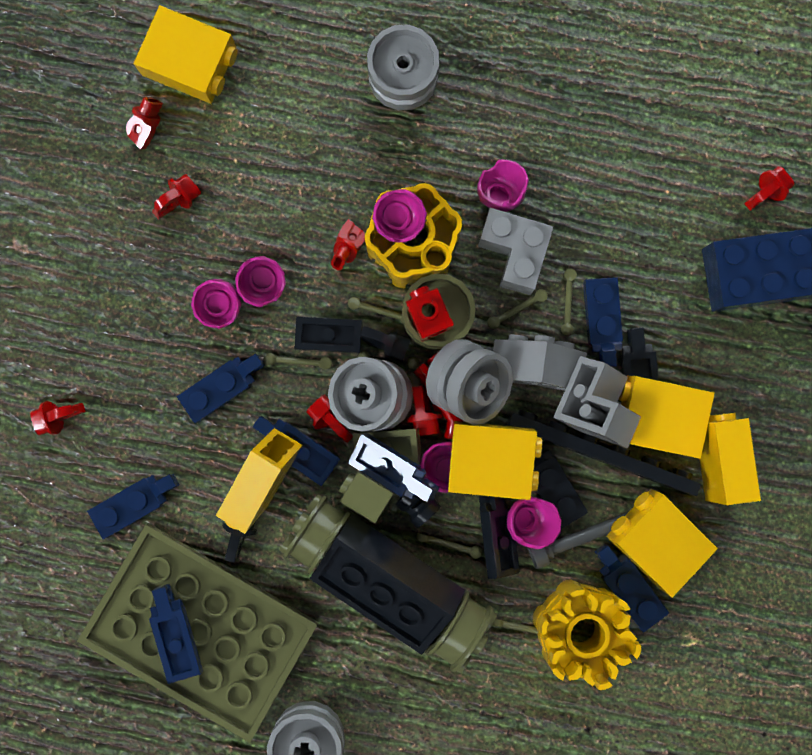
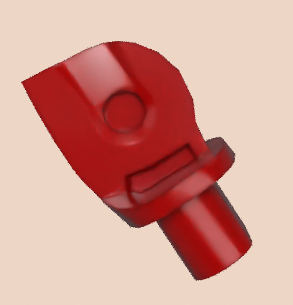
[126,97,163,149]
[744,166,795,211]
[152,174,201,220]
[331,219,365,270]
[407,386,442,436]
[306,395,353,443]
[30,401,86,435]

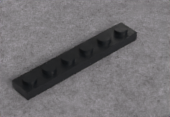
[505,409,701,496]

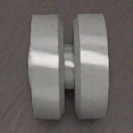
[367,25,439,111]
[426,339,513,425]
[328,357,413,432]
[267,701,345,755]

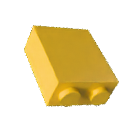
[133,5,238,104]
[619,375,715,459]
[700,413,761,505]
[448,421,542,500]
[216,428,302,534]
[606,489,718,598]

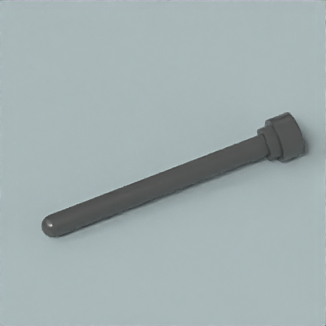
[527,496,678,569]

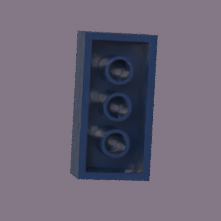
[702,228,812,312]

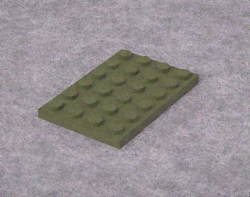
[77,523,319,743]

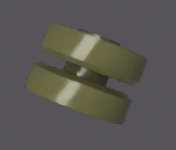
[402,274,476,351]

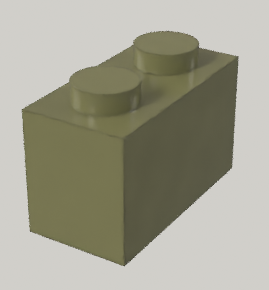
[339,471,394,523]

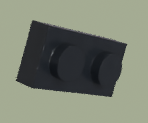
[294,316,362,354]

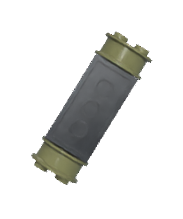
[279,494,497,673]

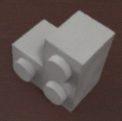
[478,208,554,295]
[493,334,587,390]
[553,356,641,448]

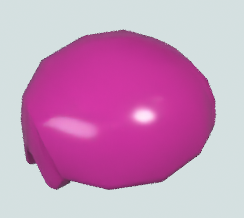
[477,159,529,212]
[372,189,427,243]
[235,256,286,307]
[191,279,242,329]
[420,442,452,493]
[507,497,562,549]

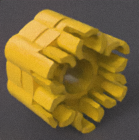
[365,183,462,288]
[533,580,641,690]

